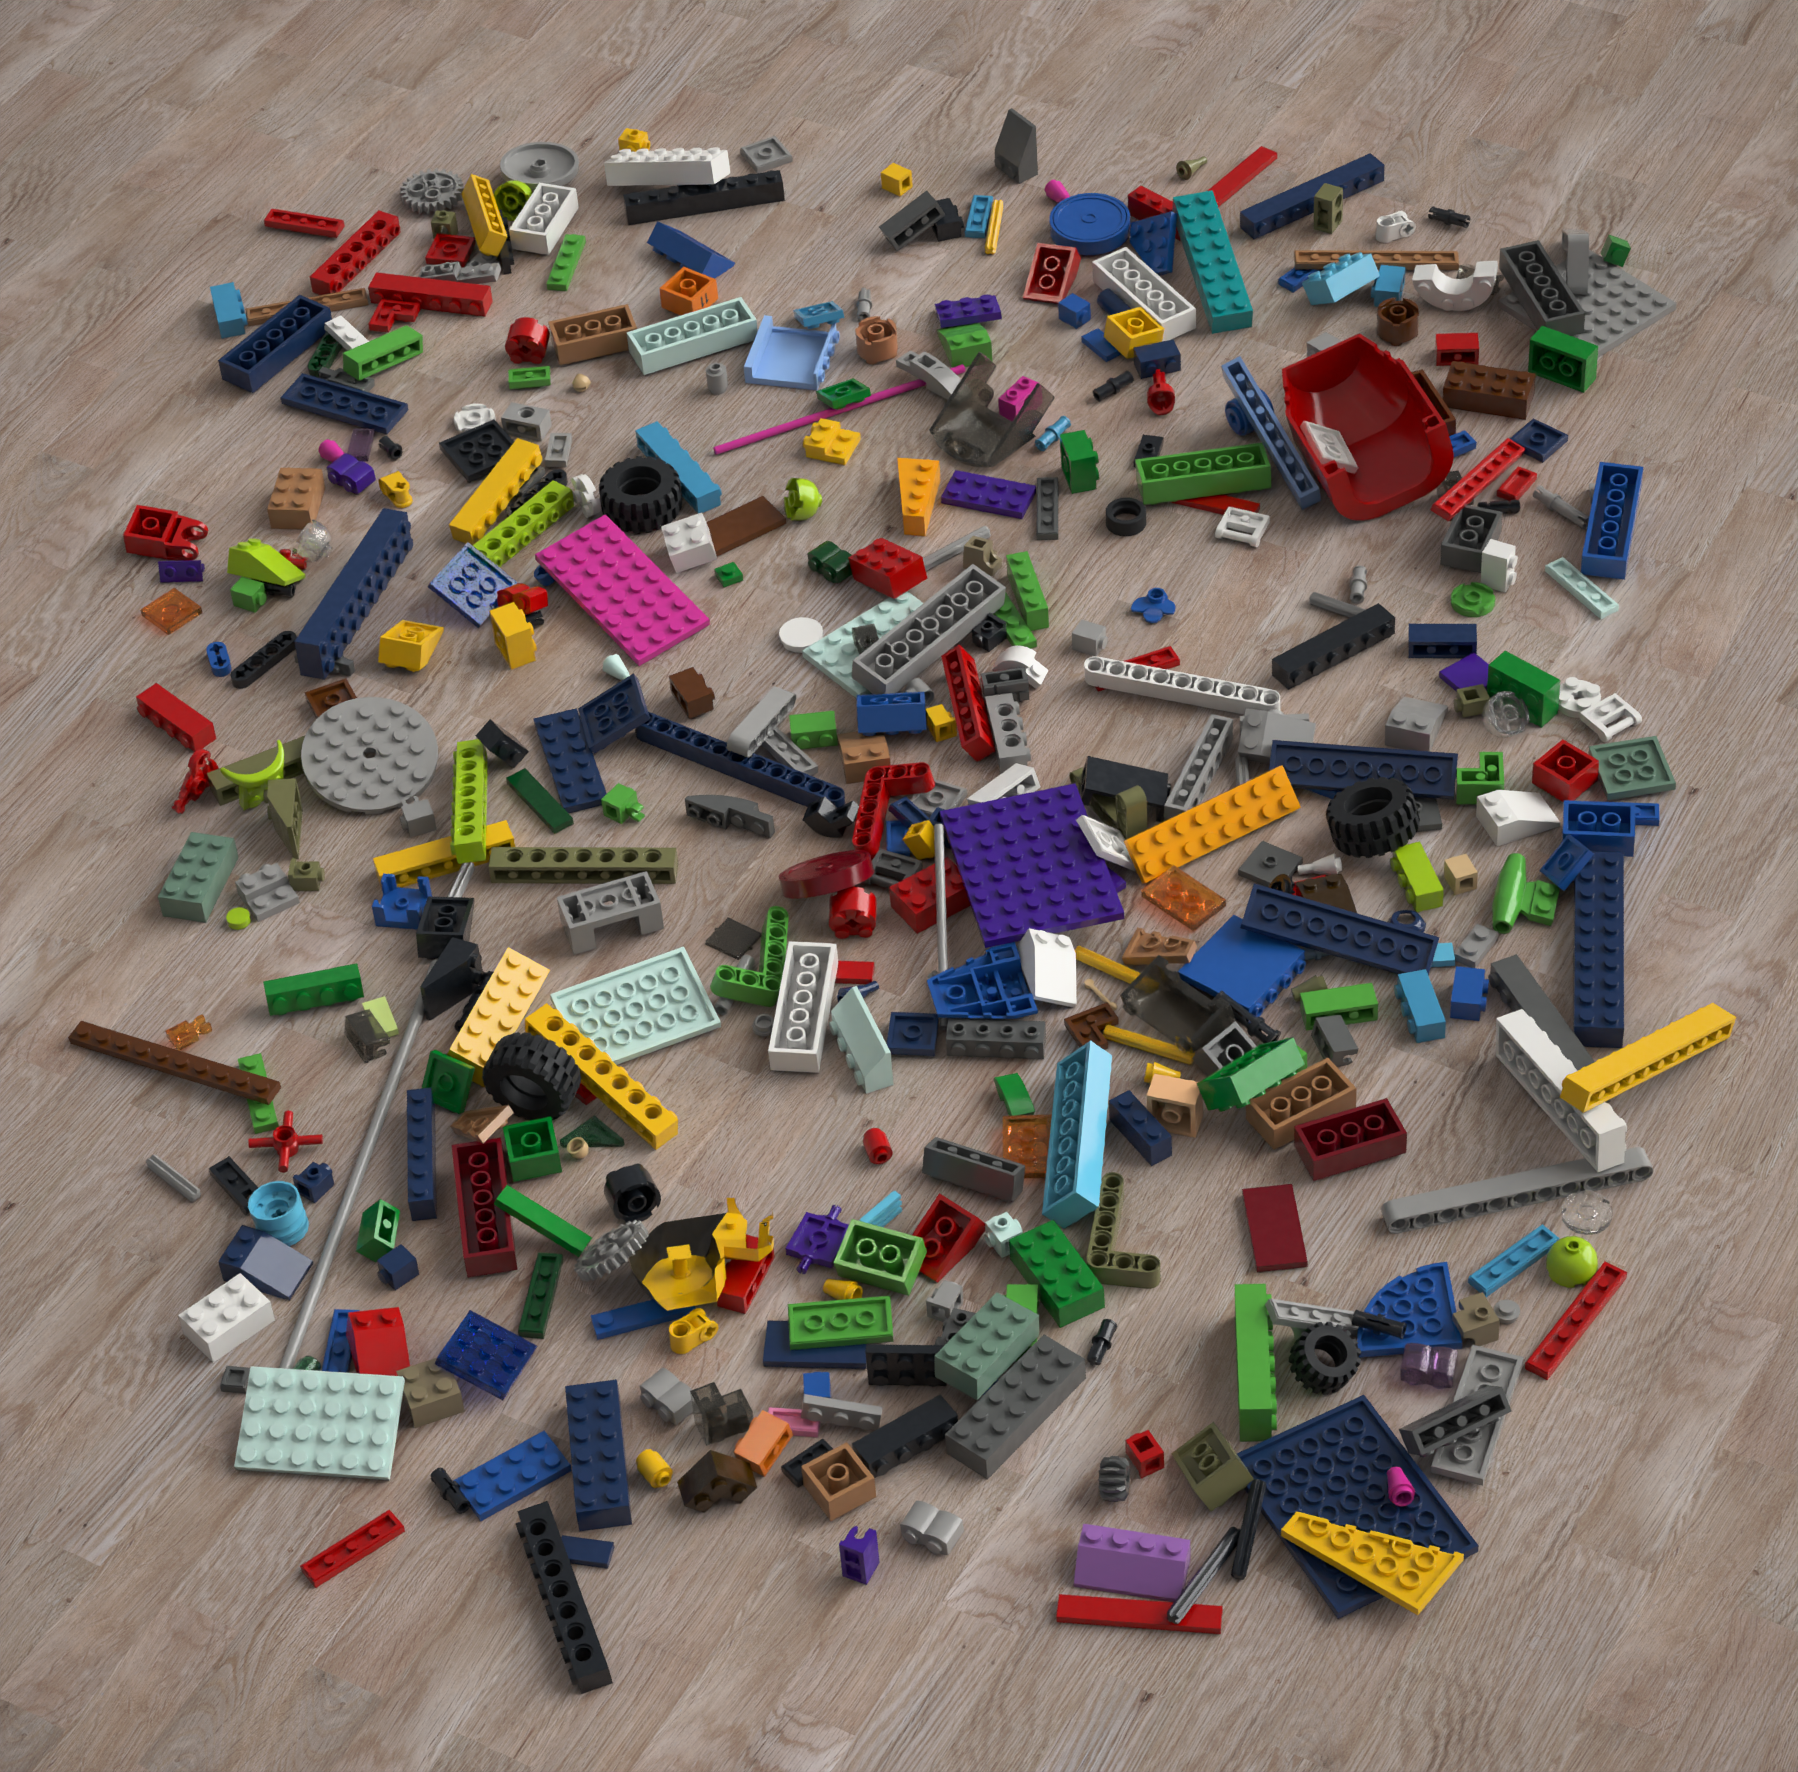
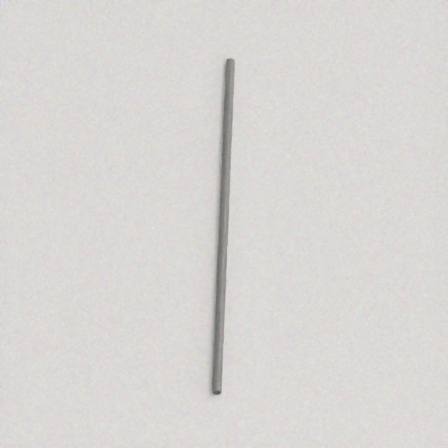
[279,960,437,1369]

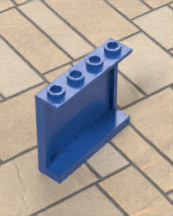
[1178,915,1306,1023]

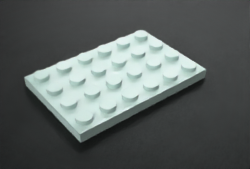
[802,591,923,699]
[550,947,721,1065]
[234,1366,405,1480]

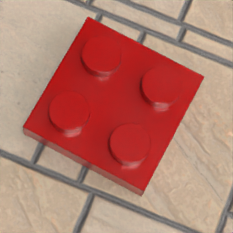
[425,233,476,268]

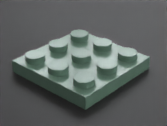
[1588,736,1676,801]

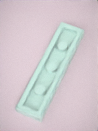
[1545,557,1619,619]

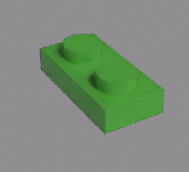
[508,366,551,389]

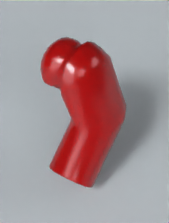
[279,549,307,569]

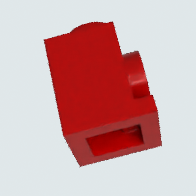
[1125,1429,1164,1478]

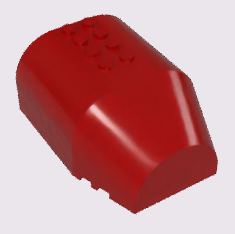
[1282,333,1454,521]

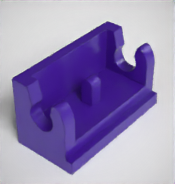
[839,1526,880,1585]

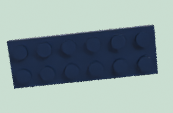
[280,373,409,435]
[533,708,607,813]

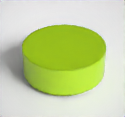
[226,907,251,930]

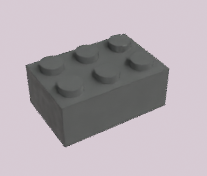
[1440,505,1503,573]

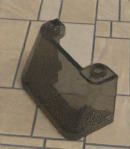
[1120,955,1236,1053]

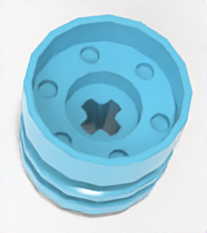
[248,1181,309,1246]

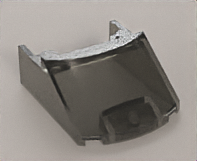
[929,352,1055,467]

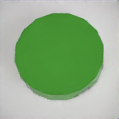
[1451,582,1495,617]

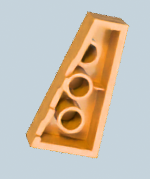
[897,458,941,536]

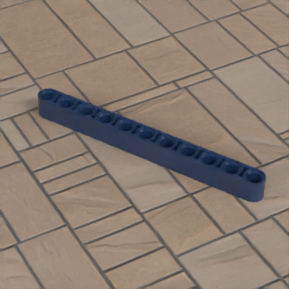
[635,712,846,808]

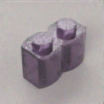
[1400,1343,1458,1389]

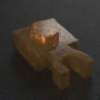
[165,1014,212,1051]

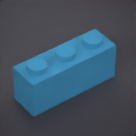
[210,282,248,339]
[1394,969,1446,1043]

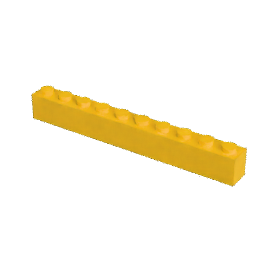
[1560,1003,1736,1113]

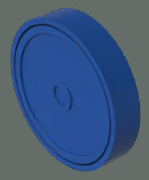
[1049,193,1130,255]

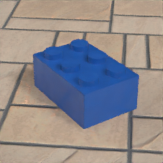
[857,692,926,736]
[1562,800,1635,857]

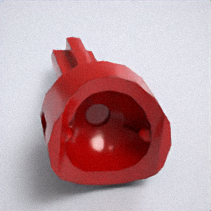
[1147,369,1175,415]

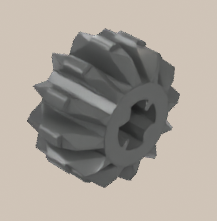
[1098,1456,1131,1502]

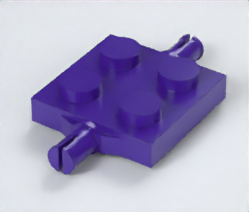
[785,1205,849,1274]

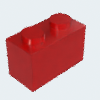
[1435,333,1479,366]

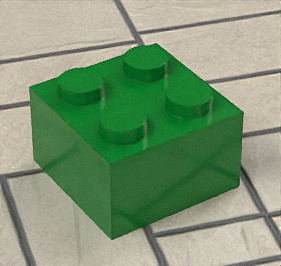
[1060,430,1099,494]
[503,1116,562,1182]

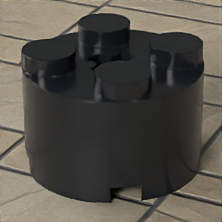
[604,1163,661,1223]

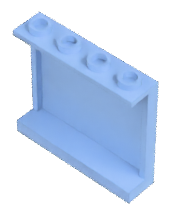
[744,315,840,390]

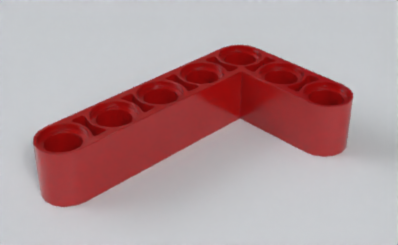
[852,762,935,860]

